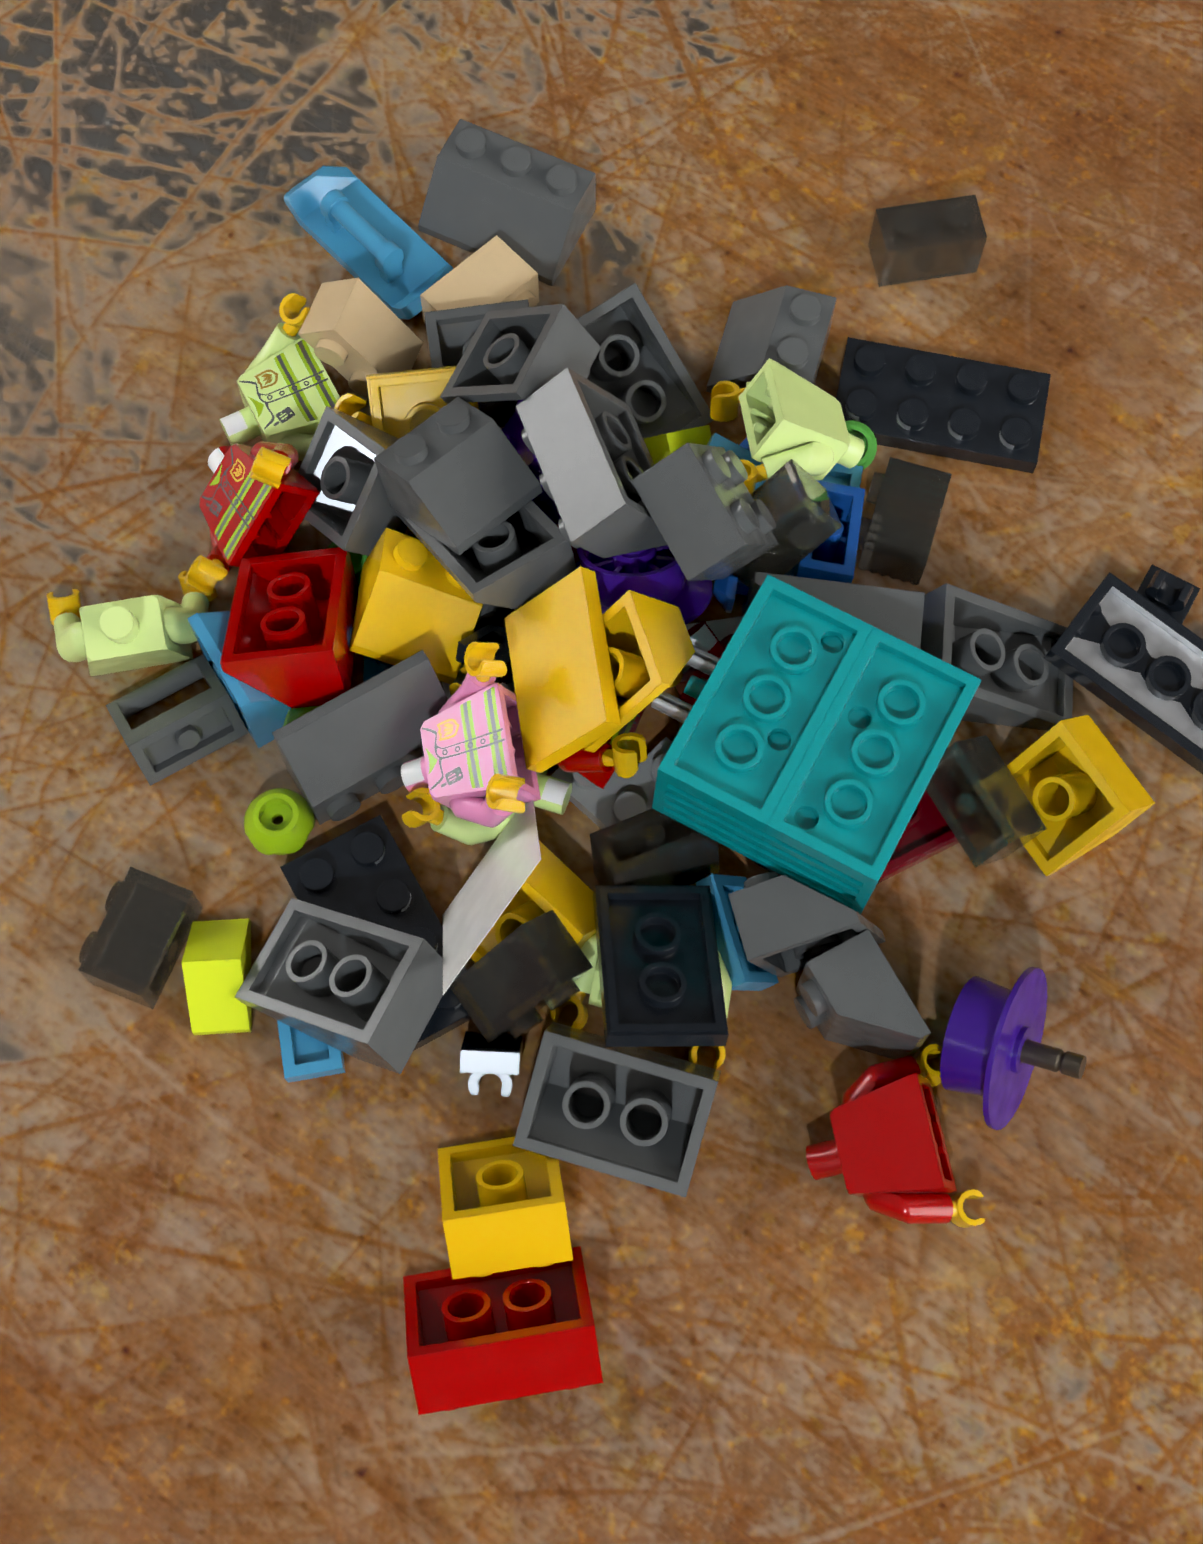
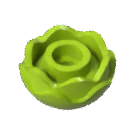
[244,788,315,855]

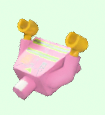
[401,642,541,828]

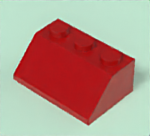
[220,547,359,708]
[403,1246,603,1415]

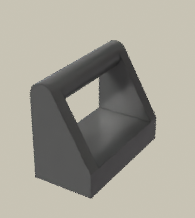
[105,654,248,786]

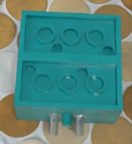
[651,574,982,914]

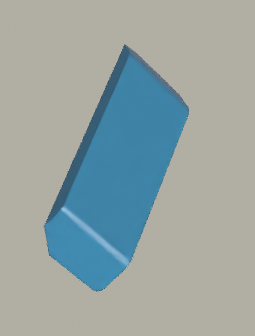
[284,166,454,320]

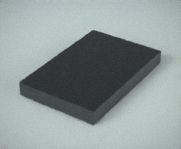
[593,885,729,1047]

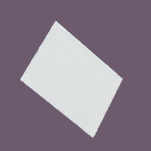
[443,800,542,995]

